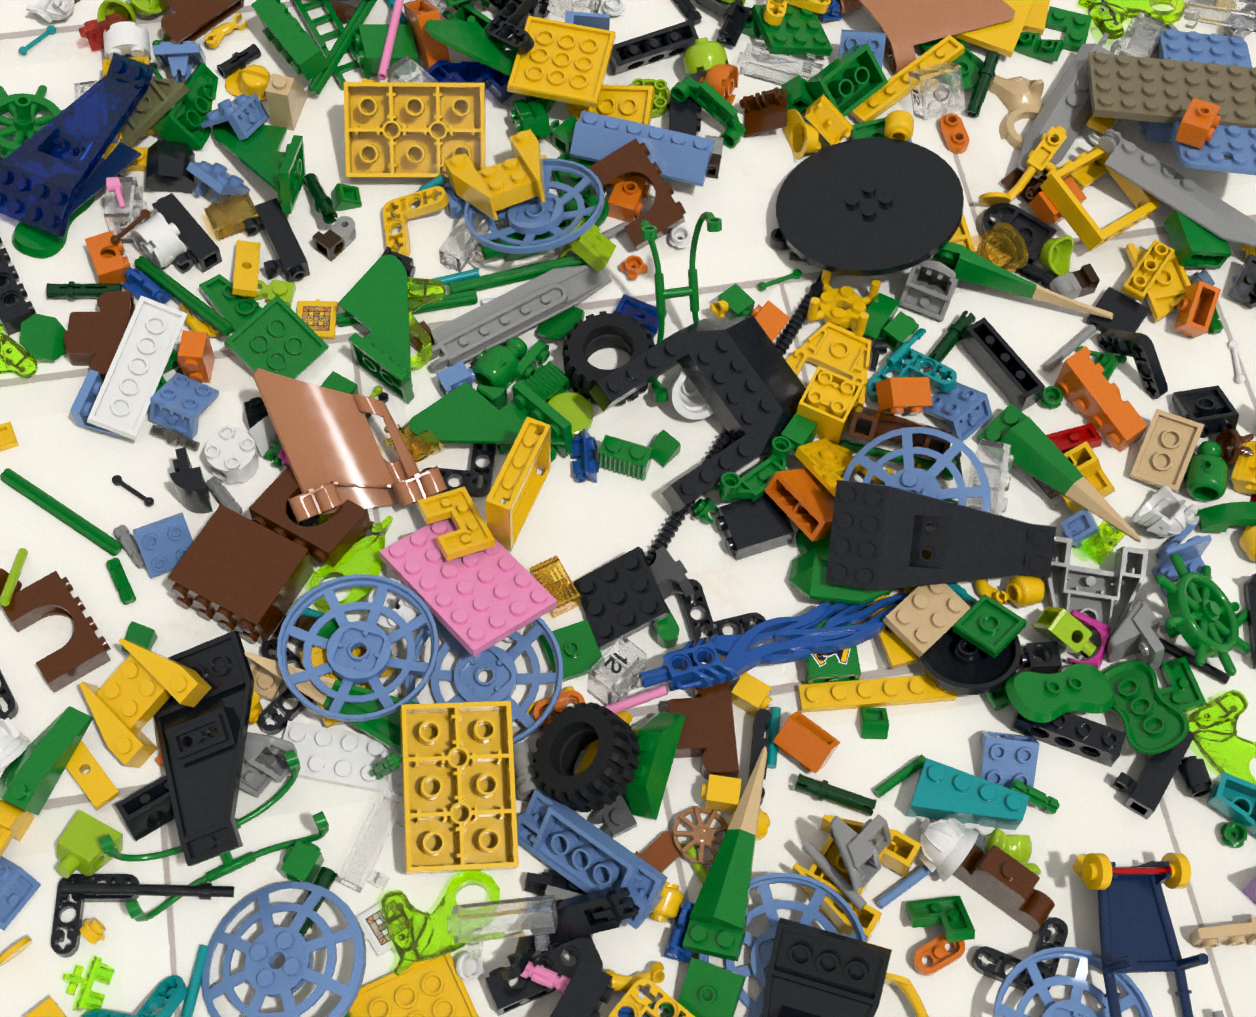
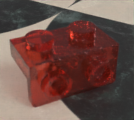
[78,13,129,51]

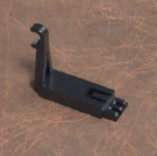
[500,887,639,980]

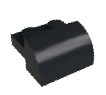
[169,447,213,514]

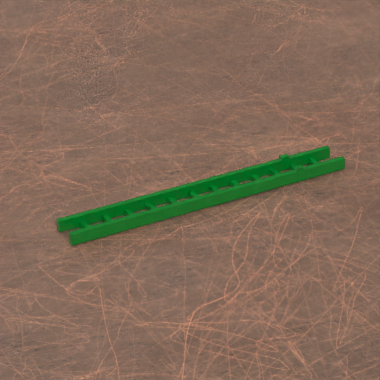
[292,0,371,90]

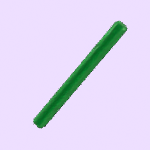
[308,0,377,95]
[448,254,586,294]
[134,256,234,336]
[336,290,478,327]
[0,468,123,556]

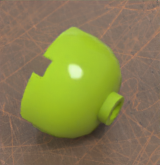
[683,37,729,74]

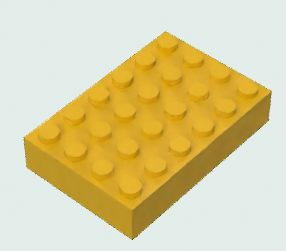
[344,82,486,177]
[400,701,519,875]

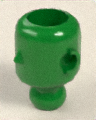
[472,336,528,389]
[1184,441,1228,502]

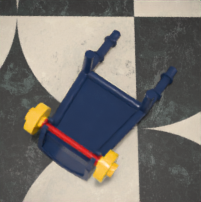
[1082,852,1209,1017]

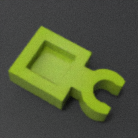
[252,279,296,307]

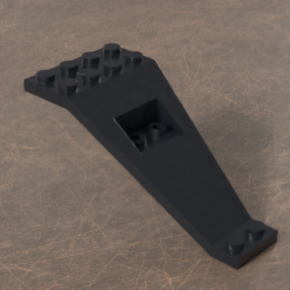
[826,480,1057,590]
[154,631,255,866]
[762,917,892,1017]

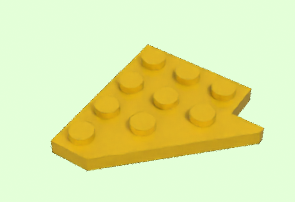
[566,85,655,125]

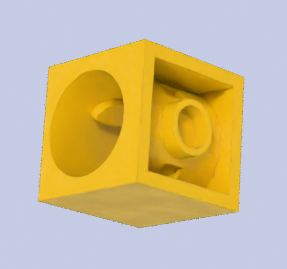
[796,366,863,444]

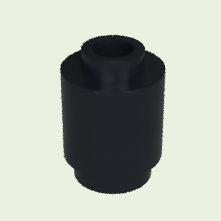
[1178,756,1212,798]

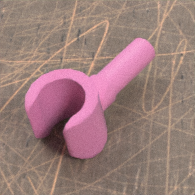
[106,177,126,209]

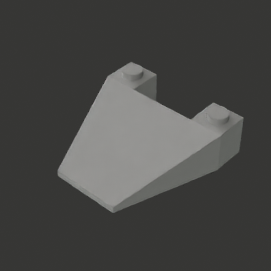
[1042,536,1149,646]

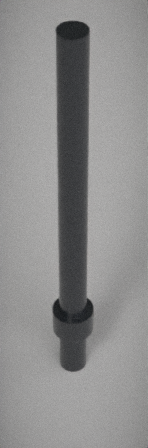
[61,882,235,900]

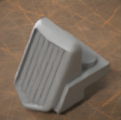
[900,260,959,321]
[1107,600,1165,671]
[239,732,297,798]
[830,814,892,892]

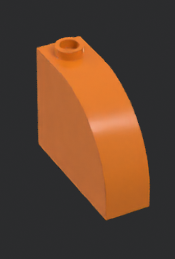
[403,0,451,70]
[764,468,835,542]

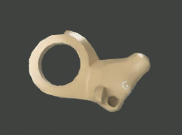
[988,75,1044,151]

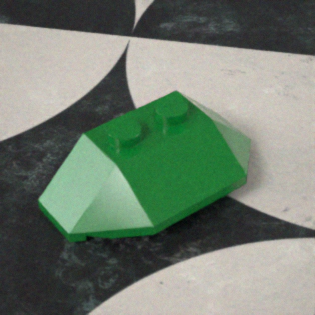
[789,547,891,605]
[622,711,686,820]

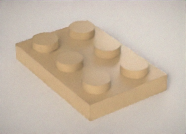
[1130,409,1204,494]
[882,583,971,658]

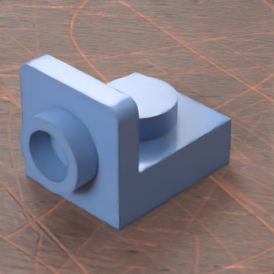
[1060,508,1100,548]

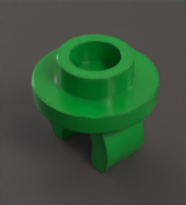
[264,440,283,468]
[692,497,719,525]

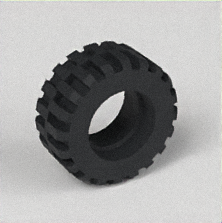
[562,311,654,405]
[533,702,640,813]

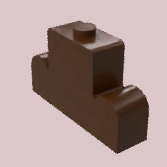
[159,0,244,45]
[63,291,136,382]
[667,681,739,780]
[952,844,1055,934]

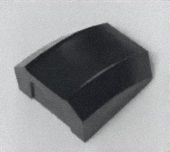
[145,140,195,194]

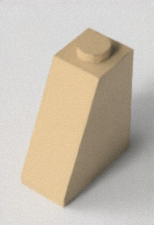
[265,74,308,131]

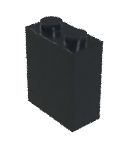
[716,493,794,561]

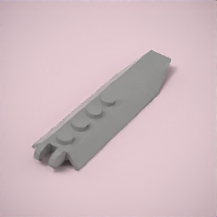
[1017,32,1121,180]
[1098,129,1256,247]
[421,265,612,373]

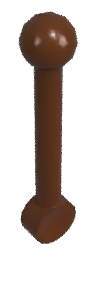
[111,209,151,244]

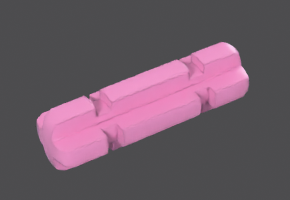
[520,961,571,994]

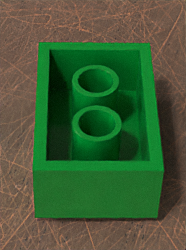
[806,44,888,117]

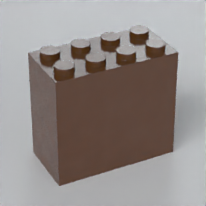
[168,504,314,645]

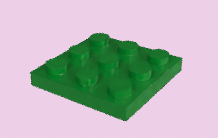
[751,4,833,56]
[224,295,329,379]

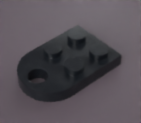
[981,203,1057,264]

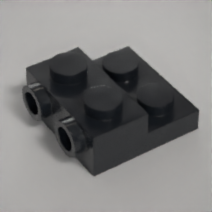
[1172,385,1239,438]

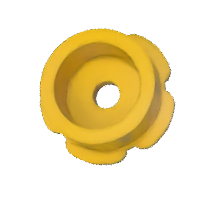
[79,918,106,945]

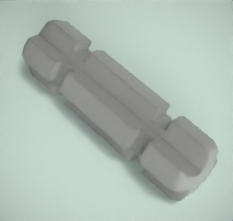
[206,476,243,515]
[113,525,146,569]

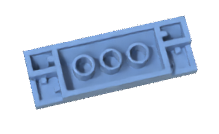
[570,110,715,187]
[517,788,668,929]

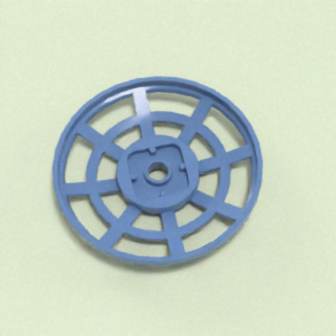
[464,158,605,254]
[843,427,991,550]
[277,574,439,722]
[405,616,564,744]
[699,873,867,1017]
[202,881,366,1017]
[992,947,1153,1017]

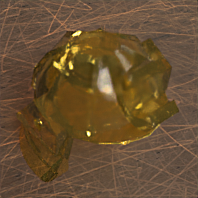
[974,222,1029,273]
[383,423,447,462]

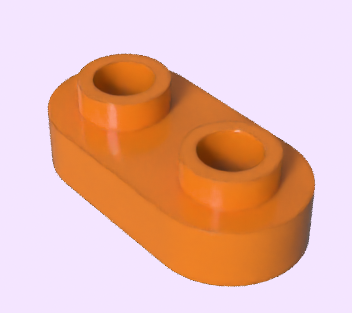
[939,113,970,154]
[534,690,585,728]
[912,933,965,976]

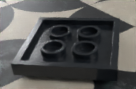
[573,546,670,650]

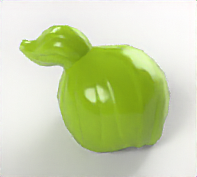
[984,827,1041,875]

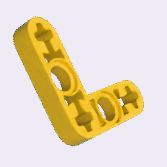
[763,0,831,26]
[382,186,449,257]
[608,979,695,1017]

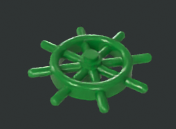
[0,85,84,170]
[1155,553,1250,676]

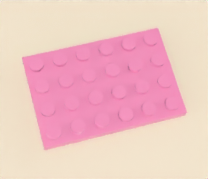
[379,518,557,657]

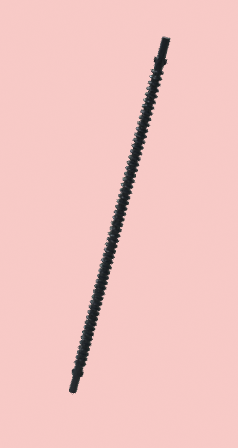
[646,271,824,566]

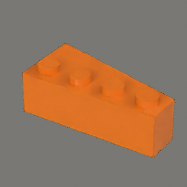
[1054,346,1147,453]

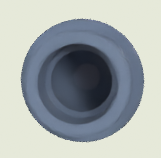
[1190,270,1215,286]

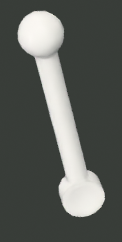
[1228,340,1245,384]

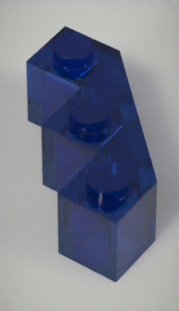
[422,60,515,104]

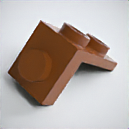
[634,831,684,873]

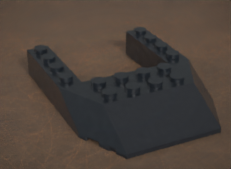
[589,315,806,514]

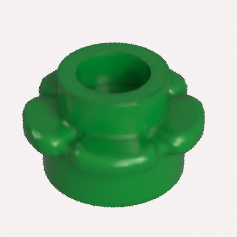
[1040,386,1063,409]
[1220,822,1247,848]

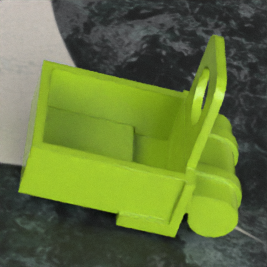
[559,217,616,272]

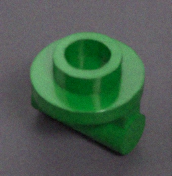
[1094,352,1119,380]

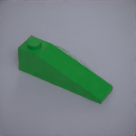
[152,62,218,150]
[0,706,93,816]

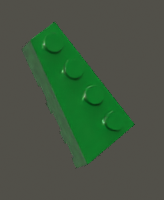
[251,0,330,81]

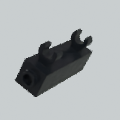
[144,193,222,273]
[243,198,310,282]
[1113,731,1195,820]

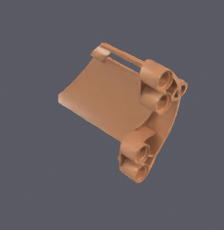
[836,0,1015,74]
[252,368,447,523]

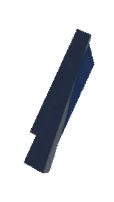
[49,142,142,232]

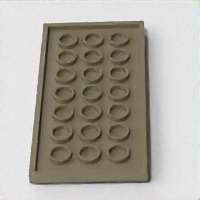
[1087,52,1256,128]

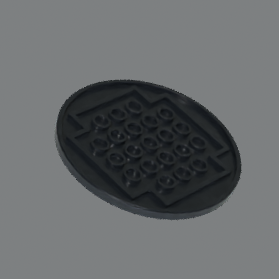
[776,138,964,276]

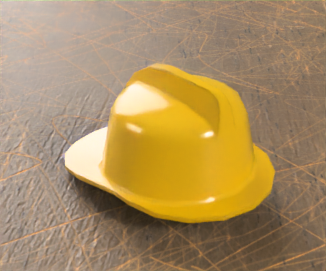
[225,64,272,101]
[784,109,821,160]

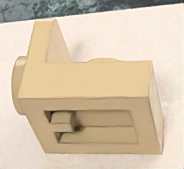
[250,661,284,702]

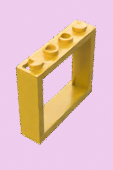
[1040,145,1161,251]
[485,417,551,551]

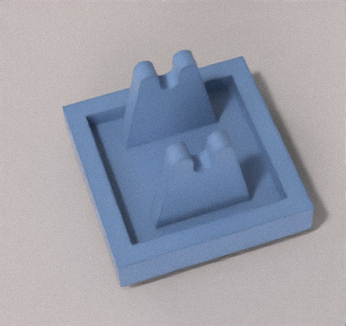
[838,29,886,69]
[153,41,206,84]
[186,161,250,209]
[133,512,193,578]

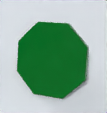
[537,306,585,340]
[20,313,68,362]

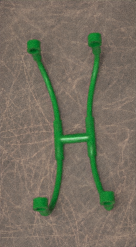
[640,212,722,402]
[99,749,329,922]

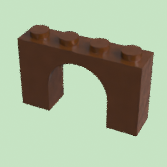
[588,138,686,250]
[848,405,952,461]
[249,467,371,568]
[1,571,111,693]

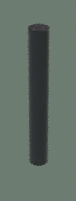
[1159,638,1230,685]

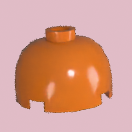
[700,64,739,104]

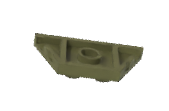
[117,75,190,147]

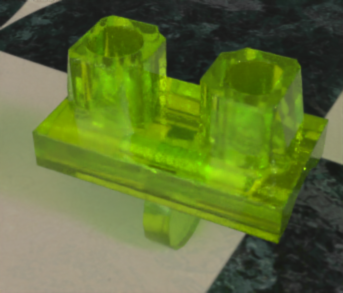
[1081,520,1126,564]
[62,956,115,1013]

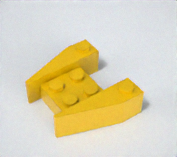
[444,129,545,220]
[79,638,212,768]
[792,814,922,943]

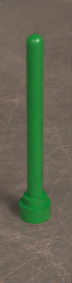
[839,440,957,480]

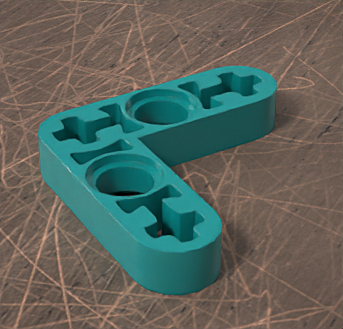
[867,348,957,403]
[82,976,187,1017]

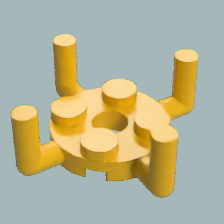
[807,269,881,337]

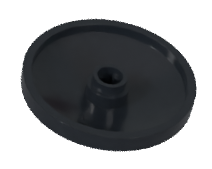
[916,606,1021,695]

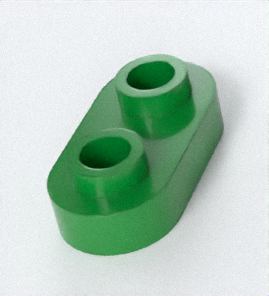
[515,340,550,380]

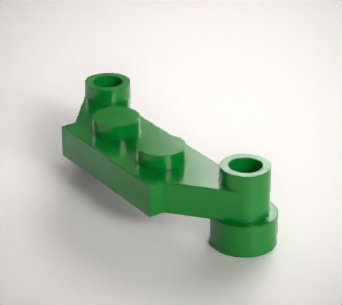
[671,76,746,148]
[719,436,791,502]

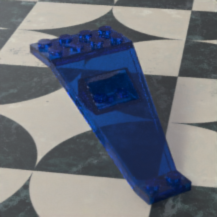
[0,53,155,237]

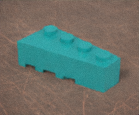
[906,758,1030,830]
[1207,772,1256,837]

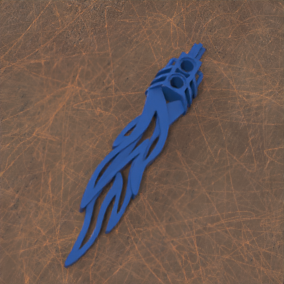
[639,594,909,692]

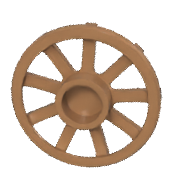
[672,806,728,865]

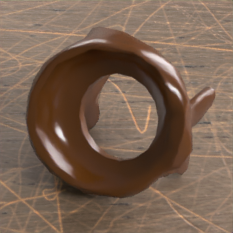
[1215,429,1254,467]

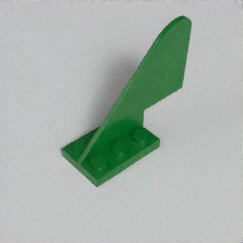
[424,20,555,113]
[212,121,306,214]
[338,255,415,404]
[409,380,573,457]

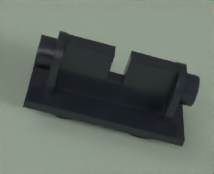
[716,0,752,47]

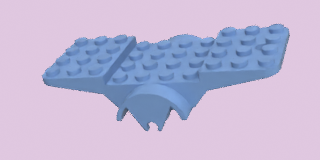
[1139,29,1256,175]

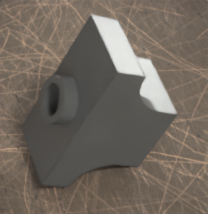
[650,546,695,600]

